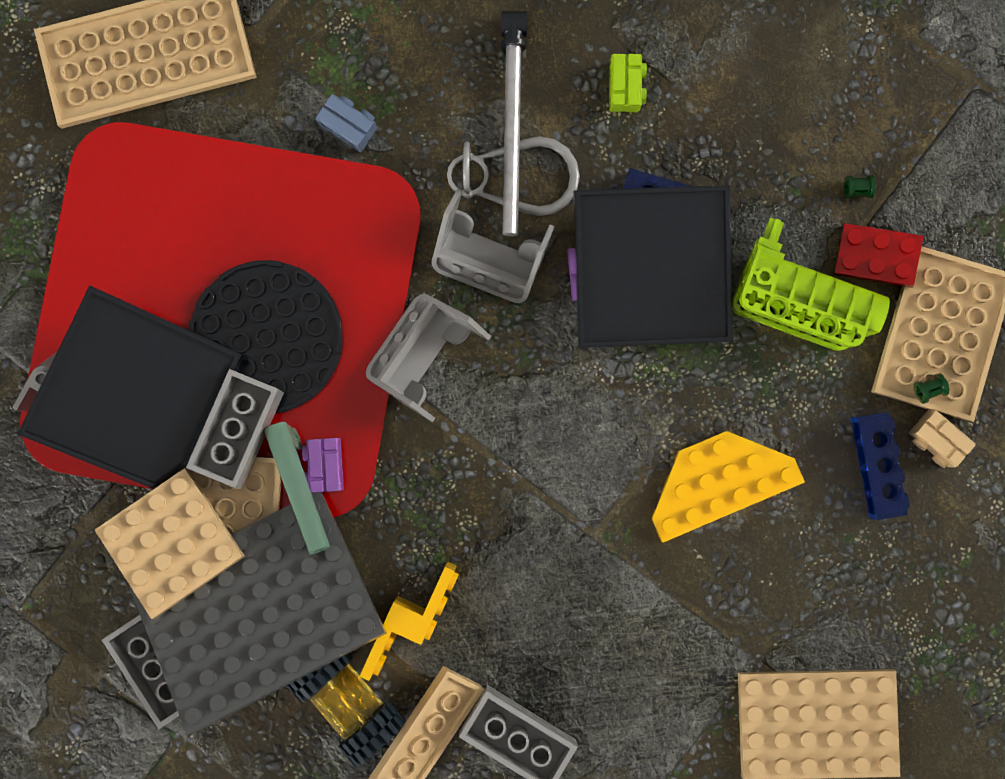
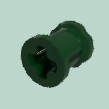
[844,175,876,199]
[914,373,950,404]

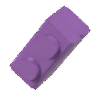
[302,438,344,492]

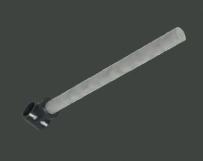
[501,11,527,236]

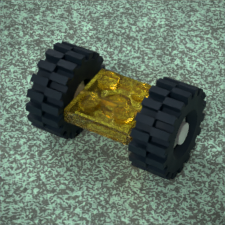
[287,653,406,767]

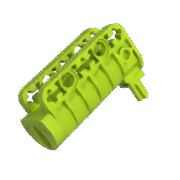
[732,218,890,351]

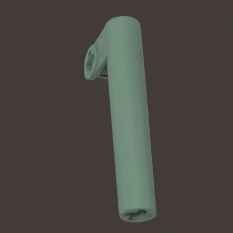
[264,422,330,554]

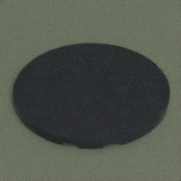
[188,260,344,414]

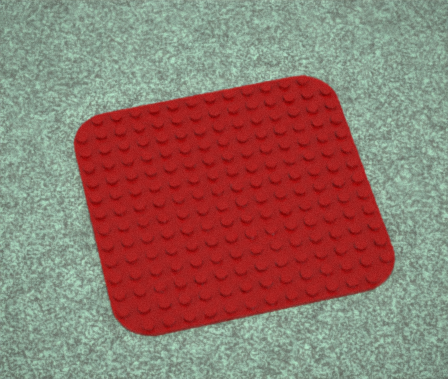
[20,122,421,517]

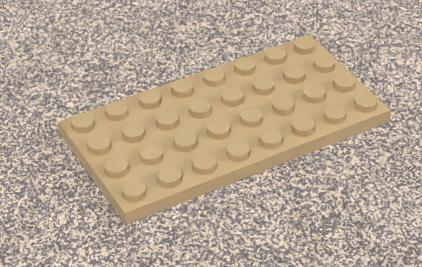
[34,0,257,129]

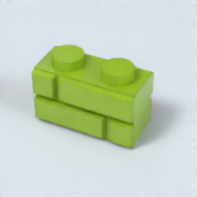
[609,54,647,112]

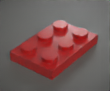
[834,223,924,288]

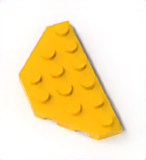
[651,431,805,543]

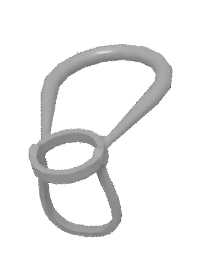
[447,136,580,216]

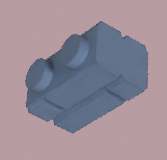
[316,94,377,152]

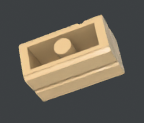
[909,410,975,468]

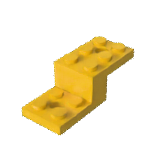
[359,562,459,681]

